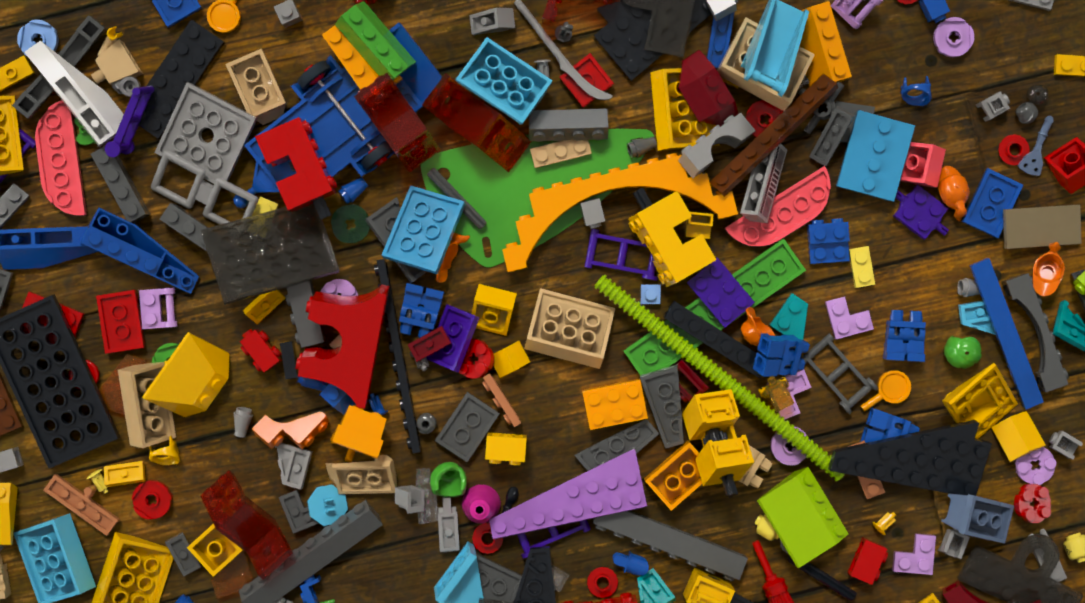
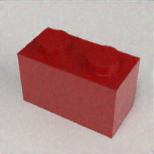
[847,537,888,585]

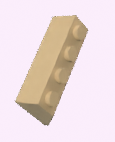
[118,362,176,448]

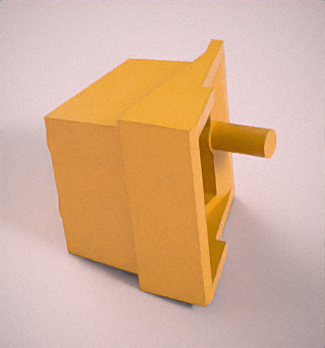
[330,405,386,463]

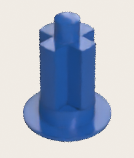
[368,393,388,415]

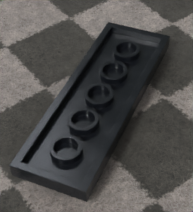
[139,20,225,139]

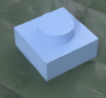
[640,285,661,304]

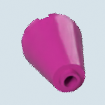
[462,484,501,524]

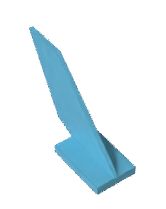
[434,541,484,603]

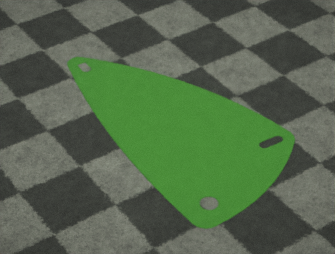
[421,129,654,267]

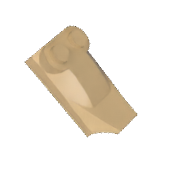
[225,49,286,125]
[325,455,397,494]

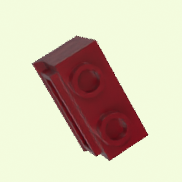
[675,359,709,403]

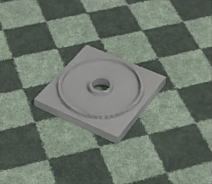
[155,82,258,188]

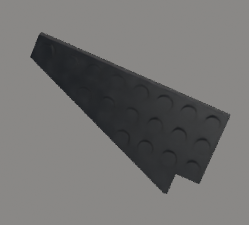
[593,0,712,81]

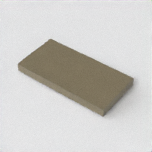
[1003,204,1082,249]

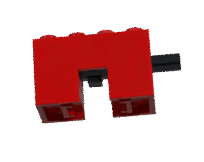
[255,117,337,220]

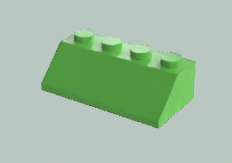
[335,1,416,86]

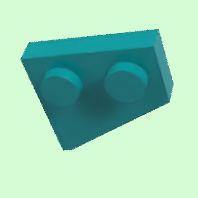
[769,293,808,340]
[1053,300,1085,351]
[637,568,676,603]

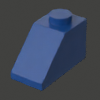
[320,384,356,415]

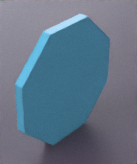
[307,484,348,526]

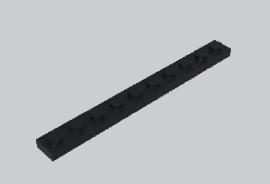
[374,259,422,453]

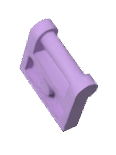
[831,0,883,29]
[139,288,178,329]

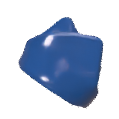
[900,76,932,106]

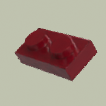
[408,326,452,362]

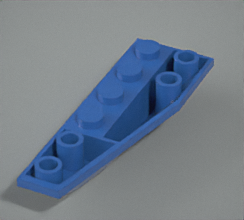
[80,207,199,294]
[0,227,99,270]

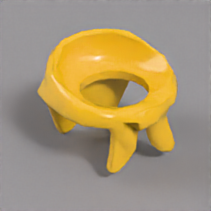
[149,436,180,465]

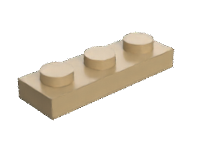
[530,140,592,168]

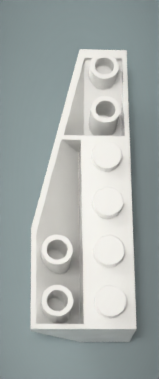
[24,41,124,147]

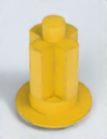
[872,512,896,535]

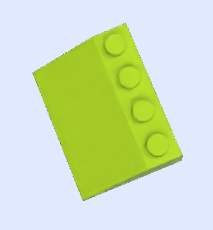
[757,467,848,568]

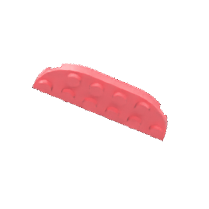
[35,100,87,216]
[724,166,831,247]

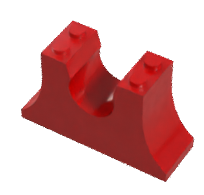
[295,285,390,409]

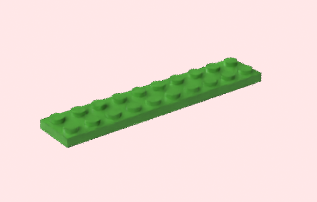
[623,238,806,376]

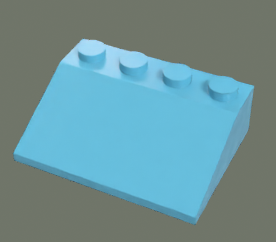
[455,37,553,125]
[13,513,96,603]

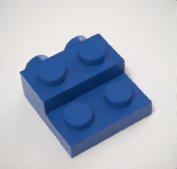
[807,218,850,264]

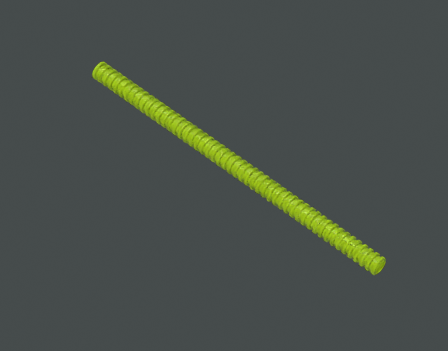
[594,275,845,481]

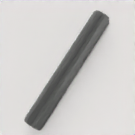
[427,168,487,229]

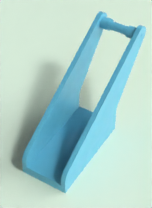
[740,0,809,97]

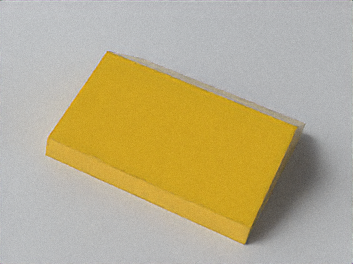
[991,411,1046,462]

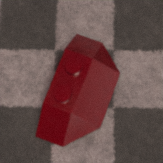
[678,50,738,126]

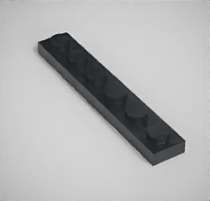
[663,301,763,379]

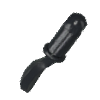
[502,487,519,513]

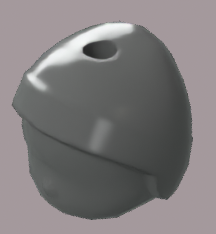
[1016,102,1038,124]
[416,413,437,434]

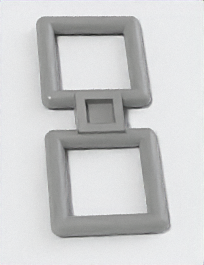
[151,150,258,236]

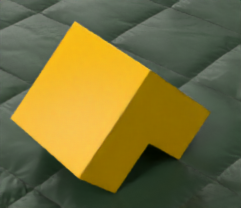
[685,212,714,239]
[493,341,530,378]

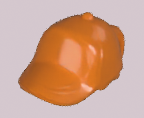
[938,166,970,221]
[436,233,470,283]
[1033,242,1065,297]
[741,307,775,346]

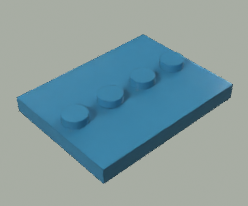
[836,110,915,202]
[382,185,466,274]

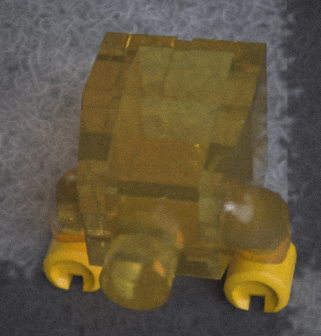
[758,376,794,412]

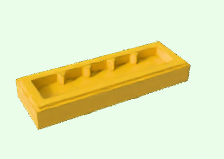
[0,55,35,92]

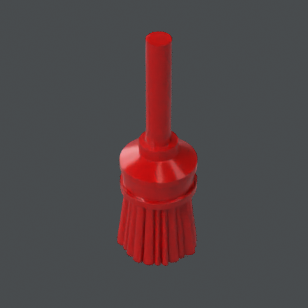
[752,540,794,603]

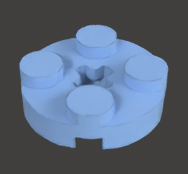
[17,20,59,56]

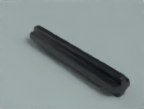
[787,555,857,601]

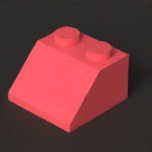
[900,142,946,188]

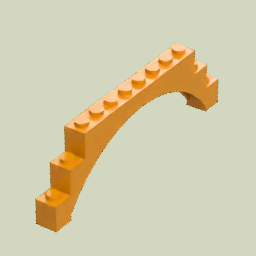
[502,153,738,272]

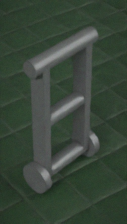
[801,333,879,415]

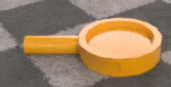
[207,0,241,33]
[860,370,911,412]

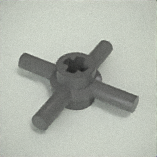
[798,81,845,134]

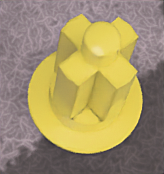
[87,469,108,494]

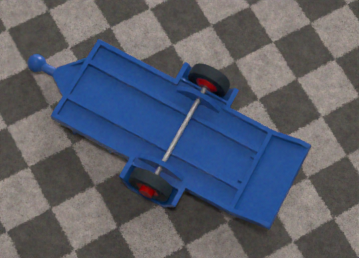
[233,22,448,208]

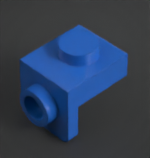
[300,574,321,603]

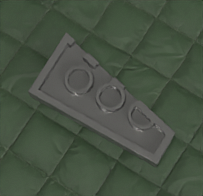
[365,197,427,283]
[640,364,685,449]
[575,419,659,471]

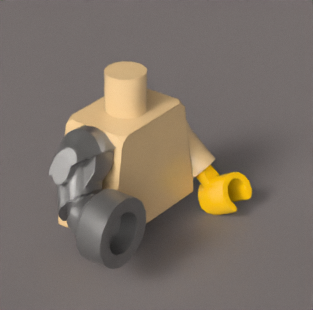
[91,26,143,97]

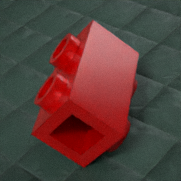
[240,329,282,373]

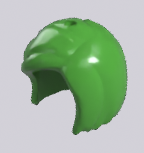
[944,336,982,369]
[430,462,467,497]

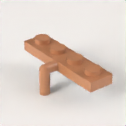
[43,474,120,536]

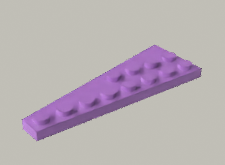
[489,449,647,539]

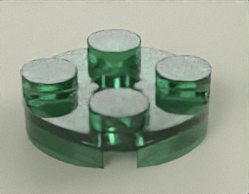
[331,205,370,243]

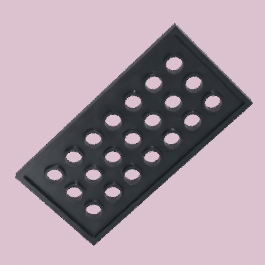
[0,294,120,468]

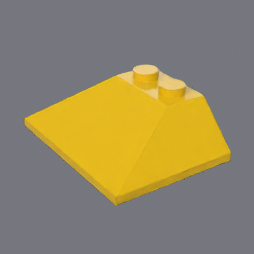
[142,332,229,417]
[942,363,1018,439]

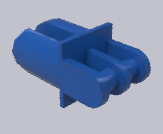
[613,551,649,576]

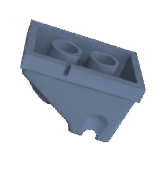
[941,494,1014,544]

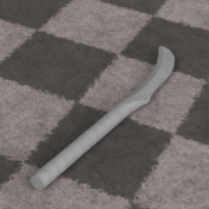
[514,0,613,100]

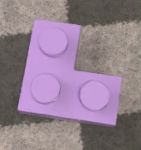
[825,297,874,339]
[767,370,811,420]
[892,533,936,575]

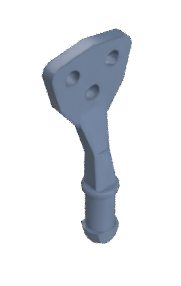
[1018,116,1054,176]

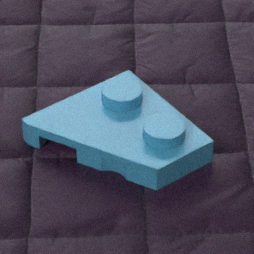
[958,301,996,335]

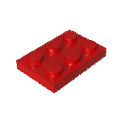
[96,290,146,354]
[22,292,85,344]

